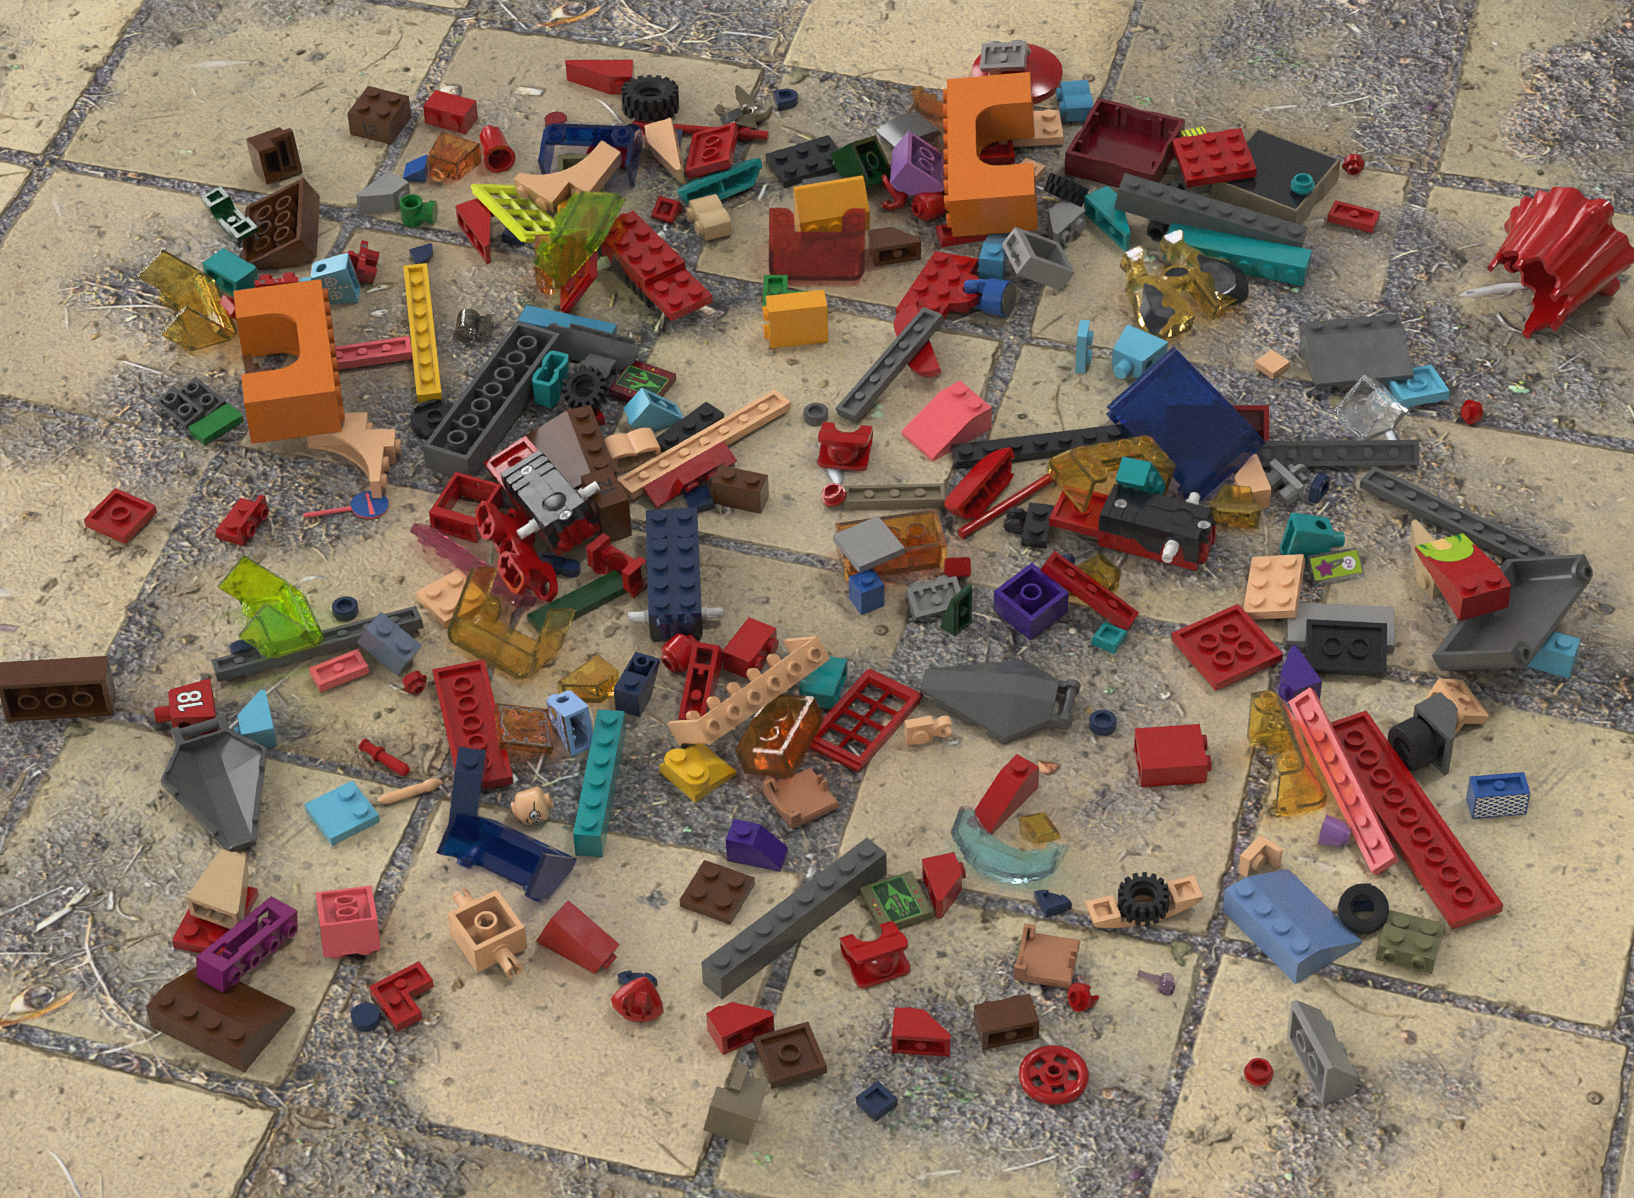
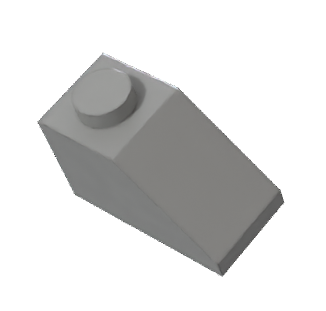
[356,171,410,215]

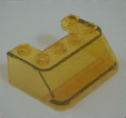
[1047,435,1176,513]

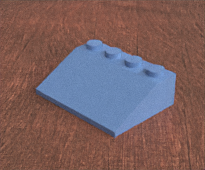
[1223,869,1362,984]

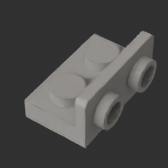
[980,40,1031,72]
[903,575,961,621]

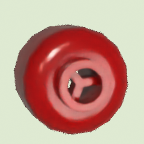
[911,192,946,222]
[660,633,698,673]

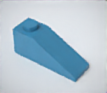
[979,232,1011,280]

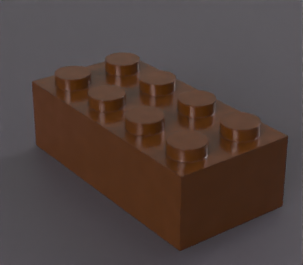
[0,656,116,722]

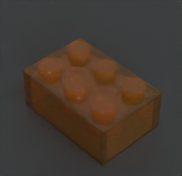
[735,694,824,778]

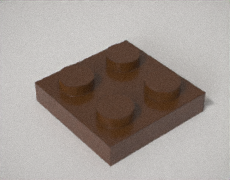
[679,860,755,925]
[753,1022,827,1089]

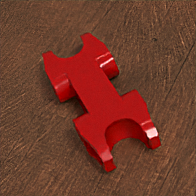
[475,500,558,602]

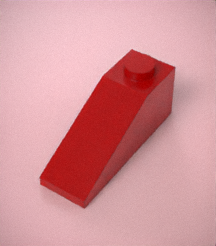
[565,59,635,95]
[455,198,494,264]
[678,641,723,720]
[967,754,1039,838]

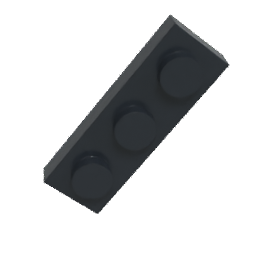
[656,402,724,453]

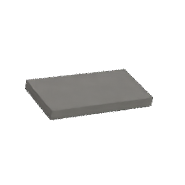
[1287,603,1395,652]

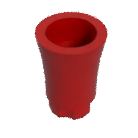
[479,125,516,173]

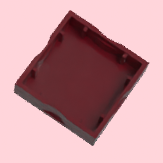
[1065,98,1185,188]

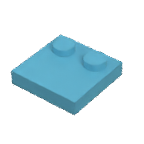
[1385,364,1450,408]
[304,780,380,846]

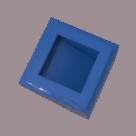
[403,155,429,182]

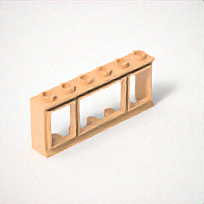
[667,636,830,747]

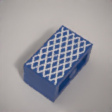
[1466,772,1530,819]

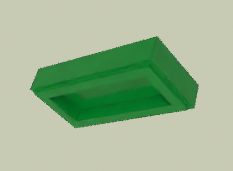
[188,403,244,445]

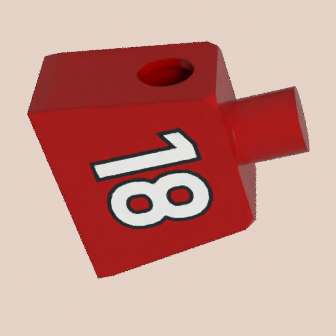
[154,679,218,735]

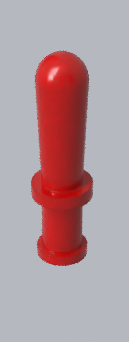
[359,738,410,776]

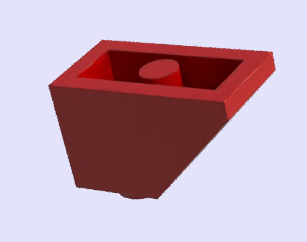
[922,852,966,919]
[706,1002,775,1055]
[892,1007,951,1057]

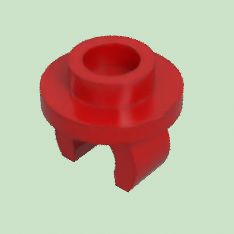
[1068,983,1100,1012]

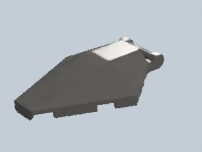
[919,659,1081,745]
[160,713,267,852]

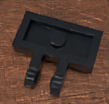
[1003,502,1055,549]

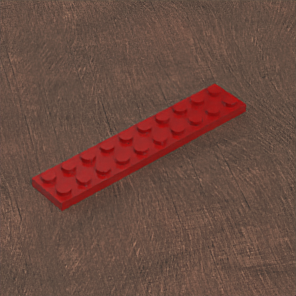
[1331,710,1503,930]

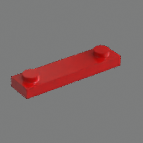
[1040,551,1140,631]

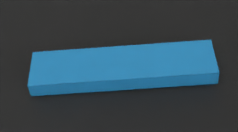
[518,305,617,334]

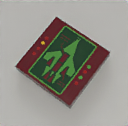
[609,360,676,402]

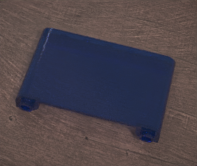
[1106,346,1266,502]

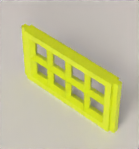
[470,184,569,243]

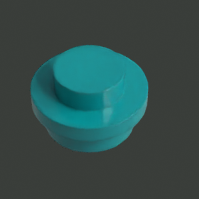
[1291,173,1315,195]

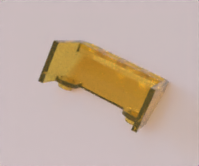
[137,249,237,351]
[447,567,576,679]

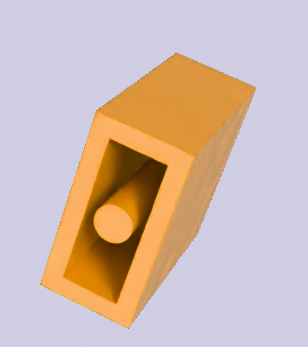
[762,290,828,349]

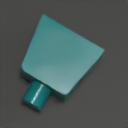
[1279,513,1345,564]

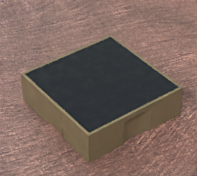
[1211,128,1341,225]

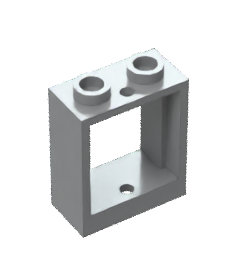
[1002,227,1074,290]

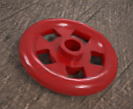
[1019,1045,1089,1105]

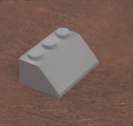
[1287,1000,1360,1104]

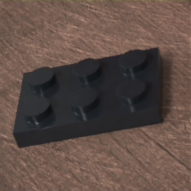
[765,135,838,188]
[1305,619,1387,677]

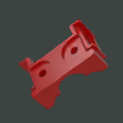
[585,533,648,598]

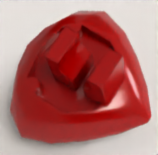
[610,977,664,1023]

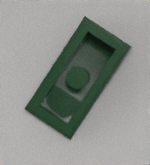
[941,584,972,636]

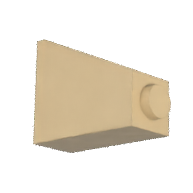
[187,849,249,929]

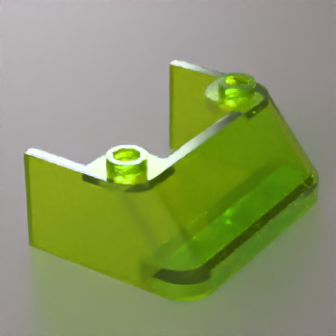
[218,555,325,659]

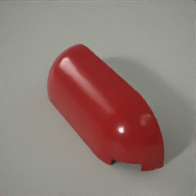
[893,303,942,378]
[944,447,1015,519]

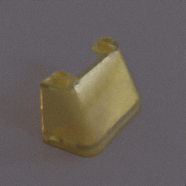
[1247,691,1327,818]

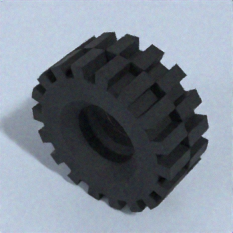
[621,75,679,123]

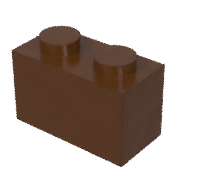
[712,465,769,514]
[974,994,1040,1050]

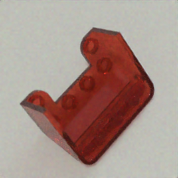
[769,207,866,281]

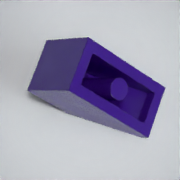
[1277,645,1322,708]
[726,819,788,872]

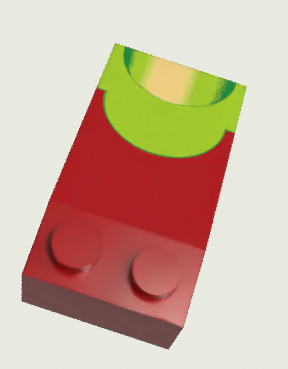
[1415,533,1511,621]

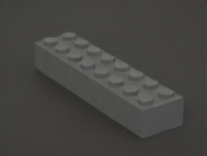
[423,321,562,477]

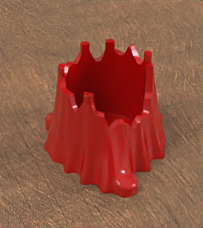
[1487,187,1634,339]

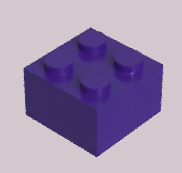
[993,562,1069,641]

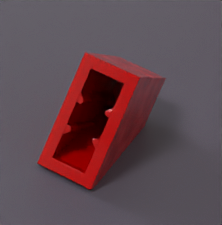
[536,900,620,974]

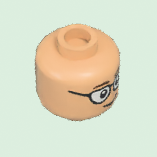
[511,786,554,826]

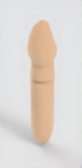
[377,778,443,804]

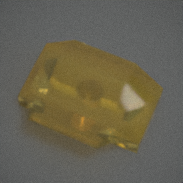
[1209,484,1261,529]

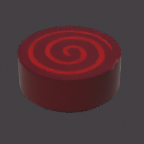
[544,112,568,132]

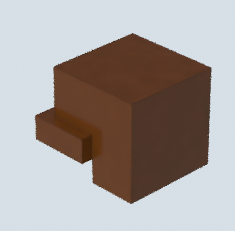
[246,127,303,185]

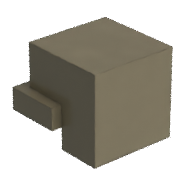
[703,1063,769,1145]

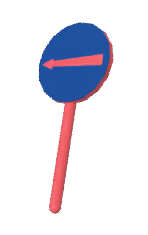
[303,491,389,519]

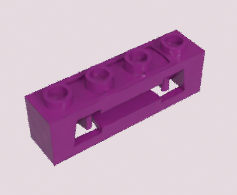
[196,896,298,993]

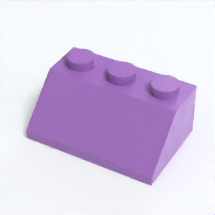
[890,130,946,196]

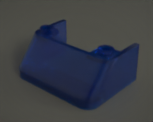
[538,121,643,187]
[436,811,577,902]

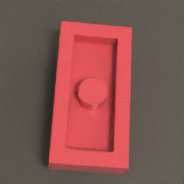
[309,649,369,692]

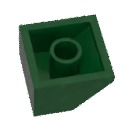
[830,135,891,188]

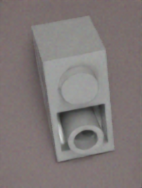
[1048,198,1086,247]

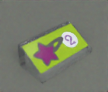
[1306,547,1365,587]

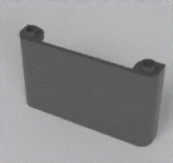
[1432,554,1593,671]

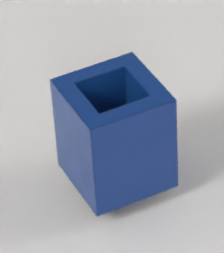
[849,568,884,615]

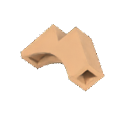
[514,140,622,213]

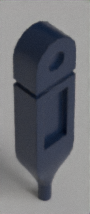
[536,551,581,578]

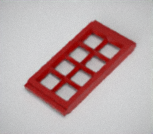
[560,208,599,314]
[804,668,923,772]

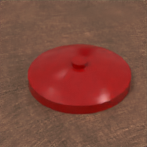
[972,43,1063,104]

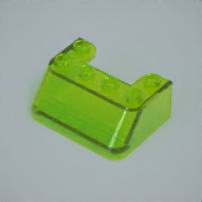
[533,191,626,286]

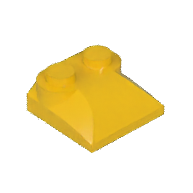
[659,744,736,803]

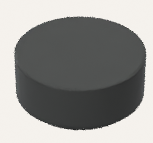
[720,108,744,125]
[803,403,828,426]

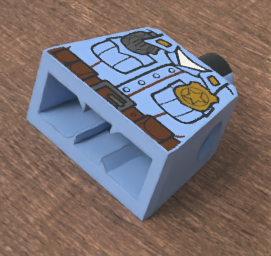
[546,690,593,756]

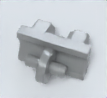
[1266,459,1309,506]

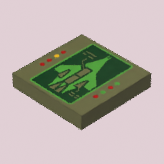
[860,871,934,933]

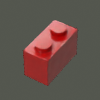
[423,90,478,134]
[722,617,779,679]

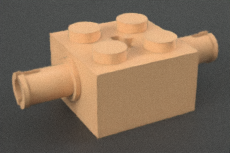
[447,888,527,978]

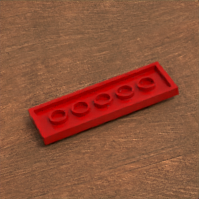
[432,659,514,789]

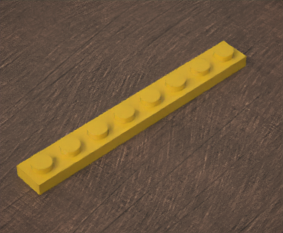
[403,263,442,402]

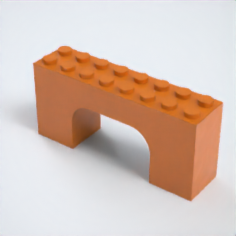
[943,72,1038,237]
[234,279,345,444]

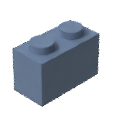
[357,612,422,676]

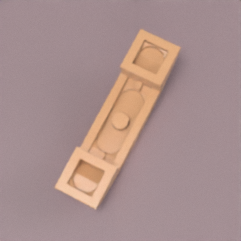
[1085,875,1203,928]

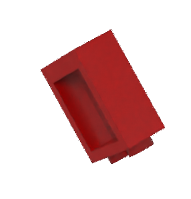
[429,472,504,543]

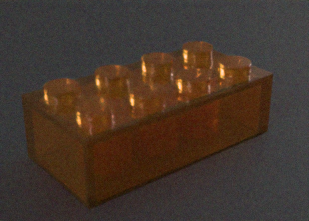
[835,509,947,581]

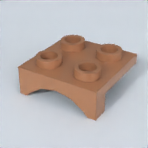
[763,768,839,830]
[1014,923,1081,989]

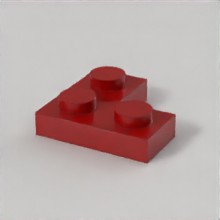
[369,961,434,1032]

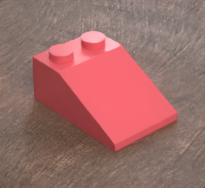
[902,381,992,461]
[315,885,381,959]

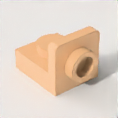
[1238,835,1283,877]

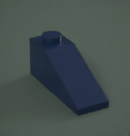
[447,747,487,839]

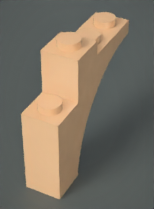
[306,412,402,498]

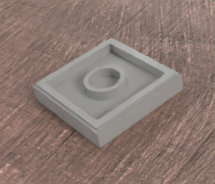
[833,516,905,573]

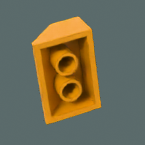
[794,176,870,241]

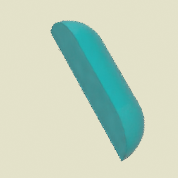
[676,158,762,204]

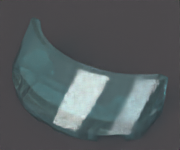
[951,805,1070,884]

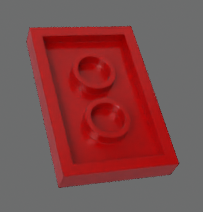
[685,122,739,178]
[172,886,259,955]

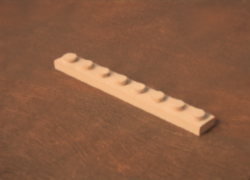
[617,389,791,500]

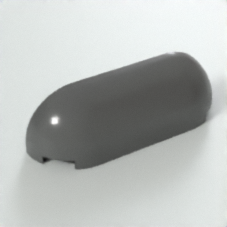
[548,323,641,370]

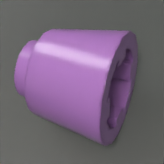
[1317,814,1351,847]

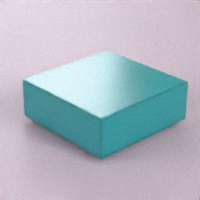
[1091,622,1128,654]

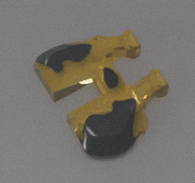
[1119,229,1249,341]

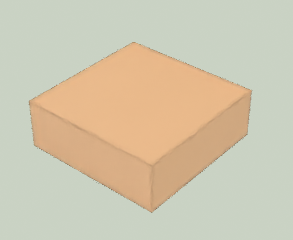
[1255,350,1290,379]

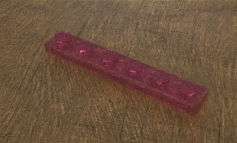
[410,523,538,608]

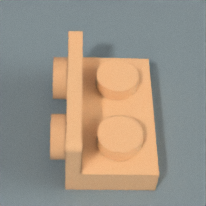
[1426,679,1489,734]

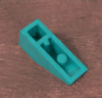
[1084,186,1130,252]

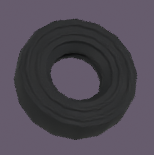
[1337,883,1389,935]

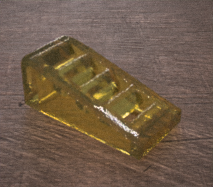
[1019,812,1061,844]

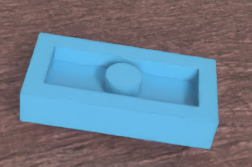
[1075,320,1094,374]

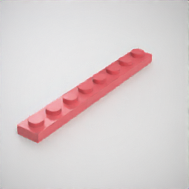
[1288,687,1399,875]

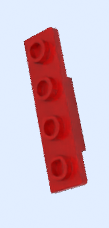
[643,441,737,509]

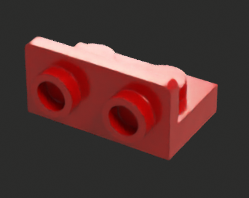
[215,494,269,546]

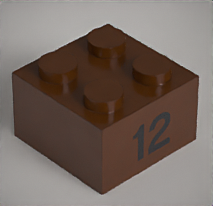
[347,86,412,145]
[579,467,632,542]

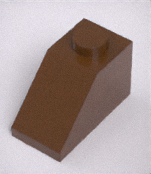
[868,227,921,266]

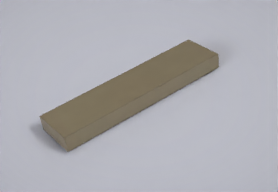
[844,483,946,510]

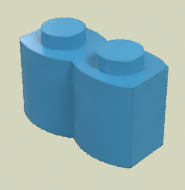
[1056,79,1093,122]

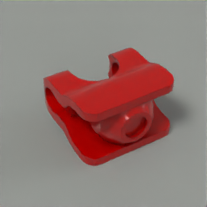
[817,422,873,471]
[839,921,911,988]

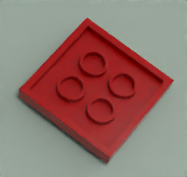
[1172,128,1257,188]
[1171,604,1283,691]

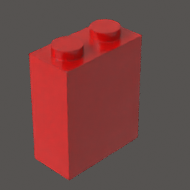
[1134,724,1212,787]

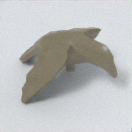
[714,85,773,129]

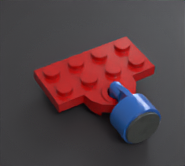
[895,251,1017,319]

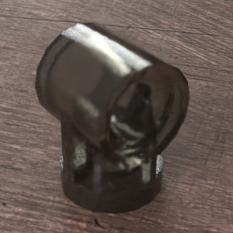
[455,309,494,343]

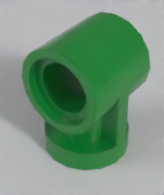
[399,194,438,227]

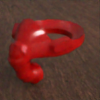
[881,174,908,211]

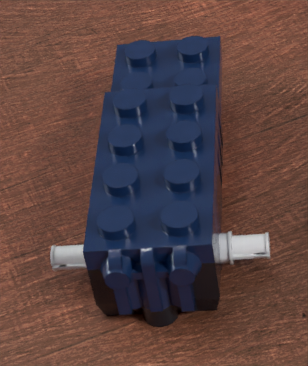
[628,508,723,642]

